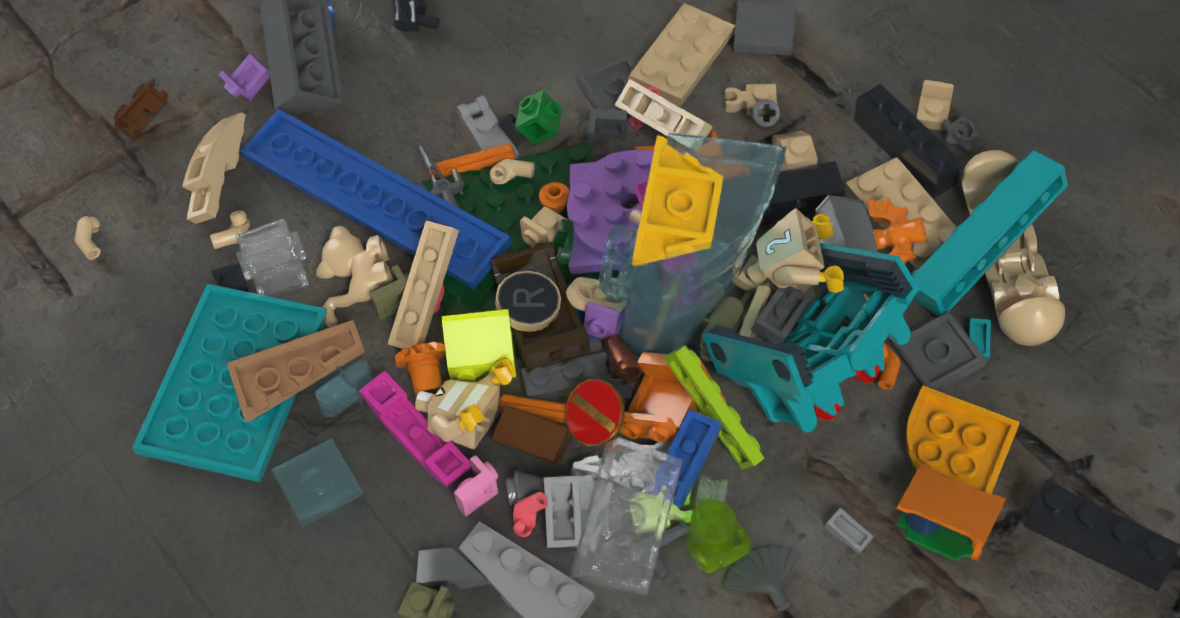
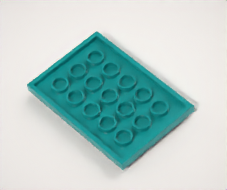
[132,284,327,482]

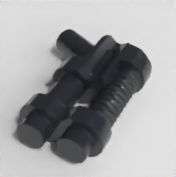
[393,0,440,32]

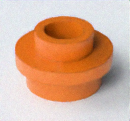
[539,182,570,212]

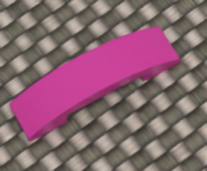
[359,371,471,488]

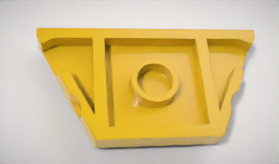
[632,135,723,266]

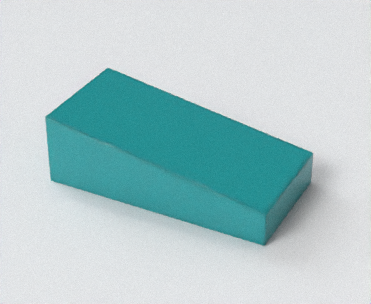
[968,318,991,360]

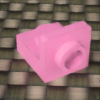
[454,455,498,517]

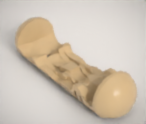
[961,150,1065,346]

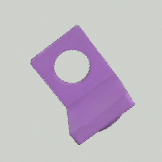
[584,302,627,340]

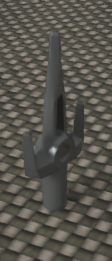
[417,145,464,208]

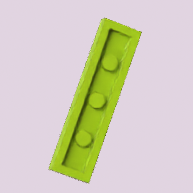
[664,345,765,470]

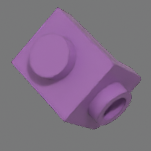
[219,54,270,100]

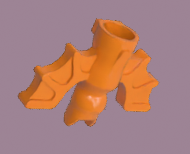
[868,198,928,264]

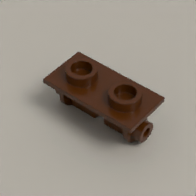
[114,78,169,138]

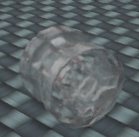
[696,474,729,513]

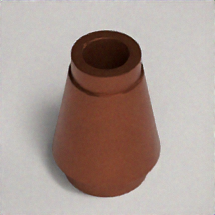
[604,335,642,384]

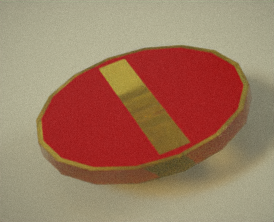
[565,379,625,446]

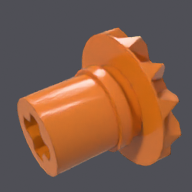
[395,342,446,397]

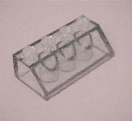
[569,437,683,596]

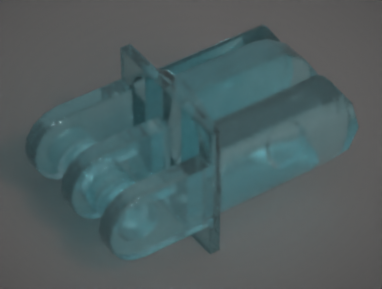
[315,360,373,418]

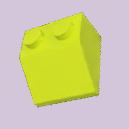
[442,309,516,382]

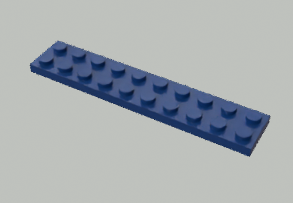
[240,109,512,290]

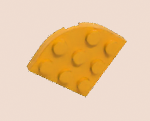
[905,385,1020,494]

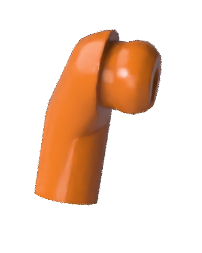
[878,342,901,390]

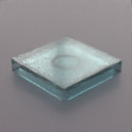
[271,438,364,527]

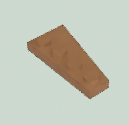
[227,320,365,423]

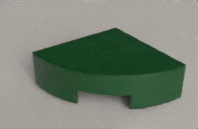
[552,219,574,265]

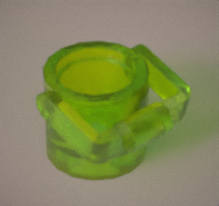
[685,500,752,573]

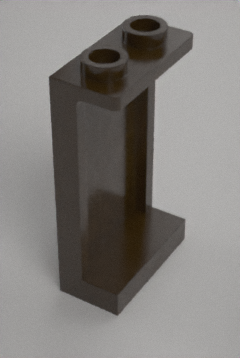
[491,242,590,372]

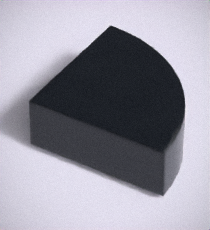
[498,113,525,148]
[211,263,249,292]

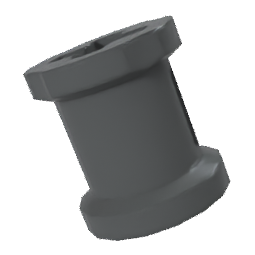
[751,99,780,127]

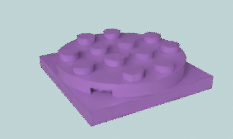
[567,150,698,274]

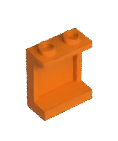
[617,352,711,443]

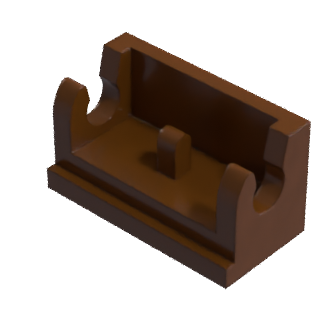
[491,406,572,466]

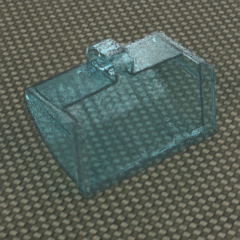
[598,133,786,358]

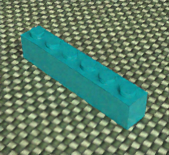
[911,150,1068,317]

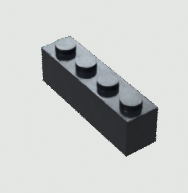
[854,84,962,199]
[717,161,846,231]
[1024,480,1180,591]

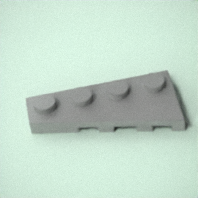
[459,521,594,618]

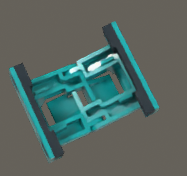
[702,243,920,432]

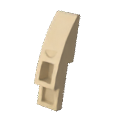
[182,112,246,224]

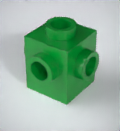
[515,90,563,145]

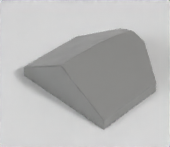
[544,475,609,548]

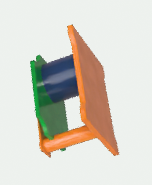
[897,463,1006,562]

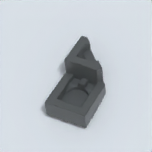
[416,548,487,589]

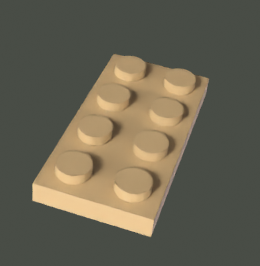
[628,3,735,107]
[845,157,956,273]

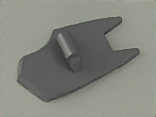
[815,195,878,253]

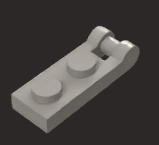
[456,95,519,159]

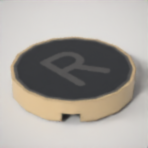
[495,271,561,332]

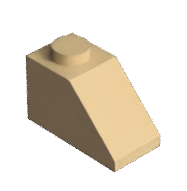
[772,131,818,171]

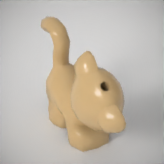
[316,226,395,328]

